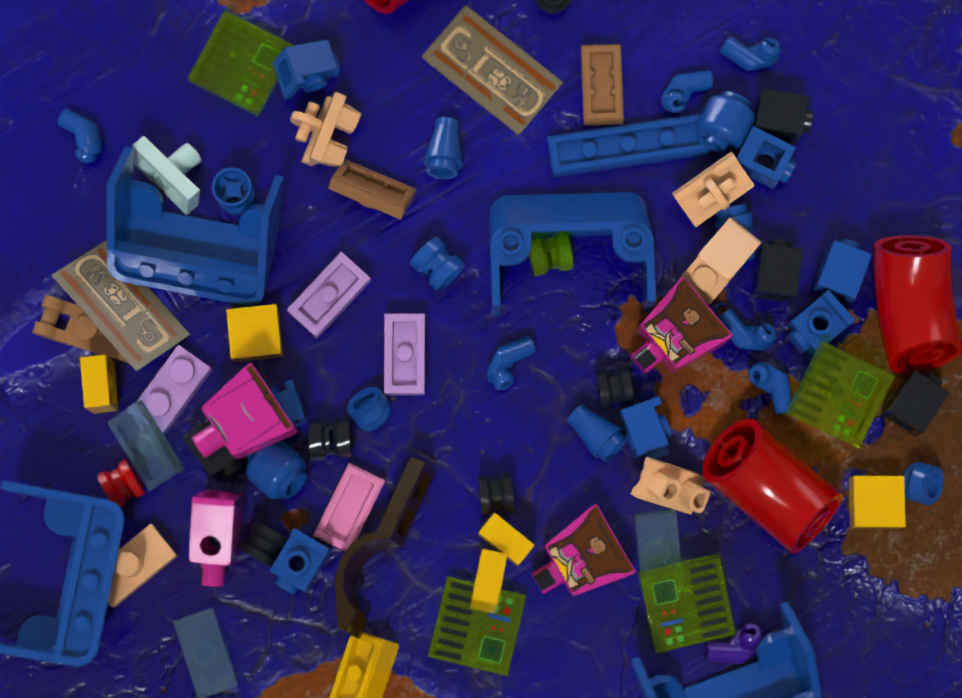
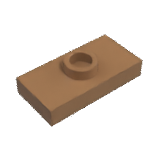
[581,44,624,125]
[328,159,417,220]

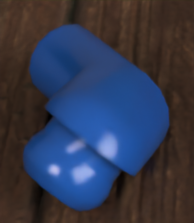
[720,36,781,71]
[662,70,713,113]
[57,108,102,163]
[718,308,776,351]
[487,336,535,390]
[748,362,794,415]

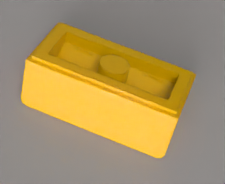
[329,632,399,698]

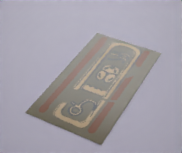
[421,5,563,135]
[52,240,190,371]

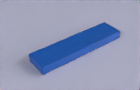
[547,114,709,178]

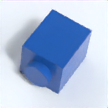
[811,239,872,305]

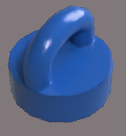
[347,387,391,432]
[903,462,944,505]

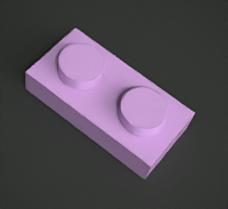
[287,252,371,338]
[384,314,425,395]
[131,345,213,435]

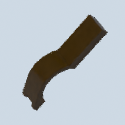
[335,457,436,639]

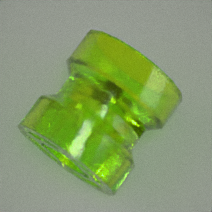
[529,231,574,276]

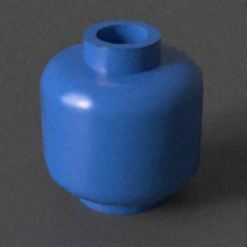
[696,91,755,153]
[246,440,307,499]

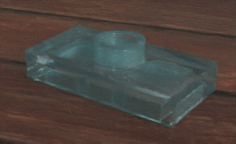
[107,400,184,491]
[634,509,684,596]
[173,608,239,698]

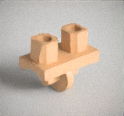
[290,92,361,167]
[672,152,755,227]
[631,457,711,515]

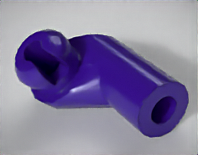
[704,623,763,664]

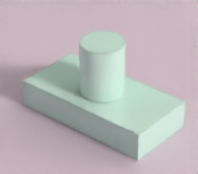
[132,136,201,215]

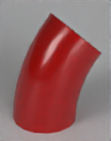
[873,235,962,374]
[702,419,843,554]

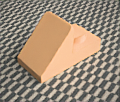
[679,217,762,305]

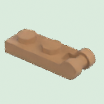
[32,295,151,364]

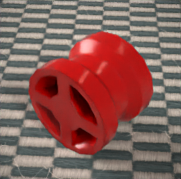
[97,459,146,508]

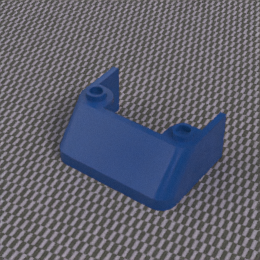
[106,147,283,306]
[489,192,656,316]
[0,481,124,666]
[631,601,822,698]

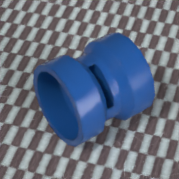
[212,167,256,215]
[410,236,465,292]

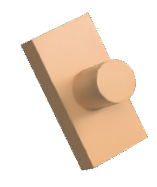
[108,524,178,607]

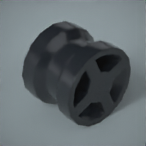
[595,365,634,409]
[477,471,515,516]
[237,519,288,567]

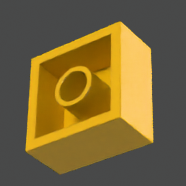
[226,304,283,362]
[80,355,119,414]
[849,476,906,528]
[478,512,534,567]
[470,549,508,613]

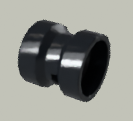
[308,418,352,460]

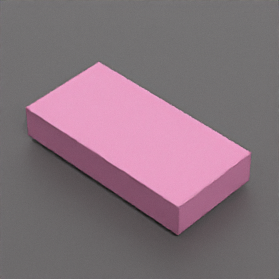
[313,463,386,552]

